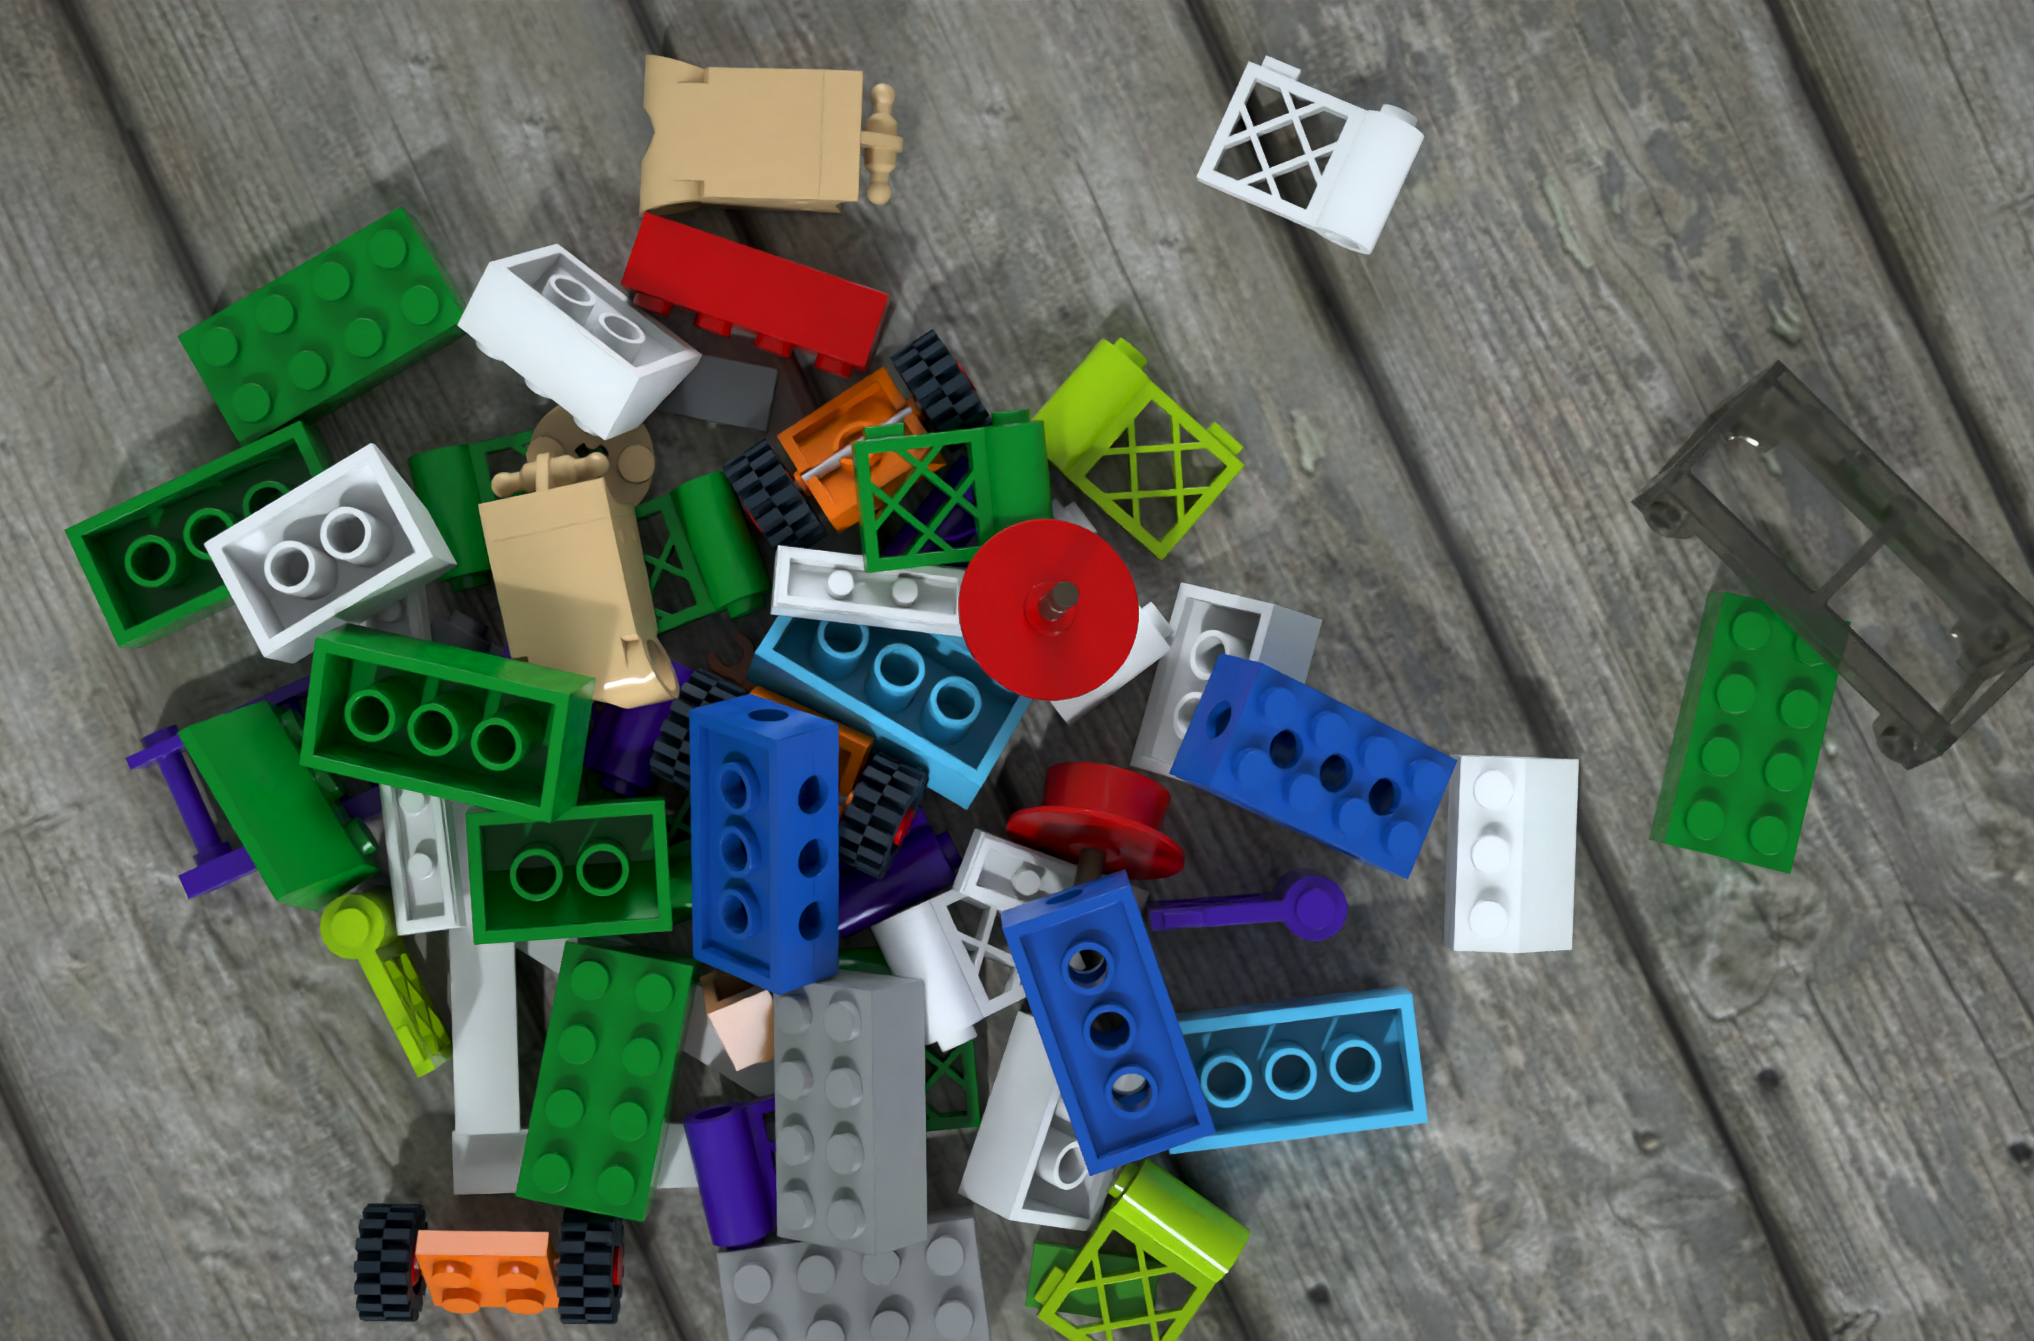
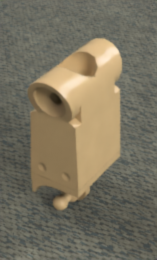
[639,55,903,218]
[478,451,680,709]

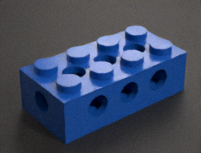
[1169,653,1458,879]
[689,694,839,995]
[1001,869,1216,1176]

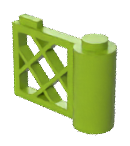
[1031,337,1245,561]
[319,885,453,1078]
[1033,1157,1251,1341]

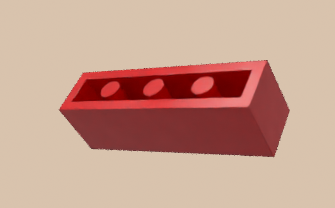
[620,211,892,379]

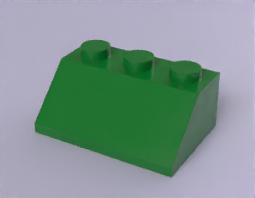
[177,699,382,912]
[465,794,673,945]

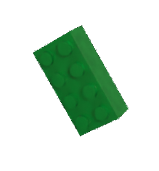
[177,207,468,447]
[64,421,335,648]
[1649,592,1851,874]
[299,623,596,823]
[515,937,701,1222]

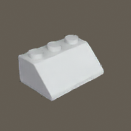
[457,244,702,440]
[204,443,458,664]
[1130,582,1322,783]
[1443,754,1579,953]
[958,1011,1145,1232]

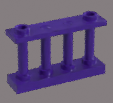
[125,674,383,899]

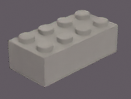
[773,969,927,1256]
[716,1205,992,1341]

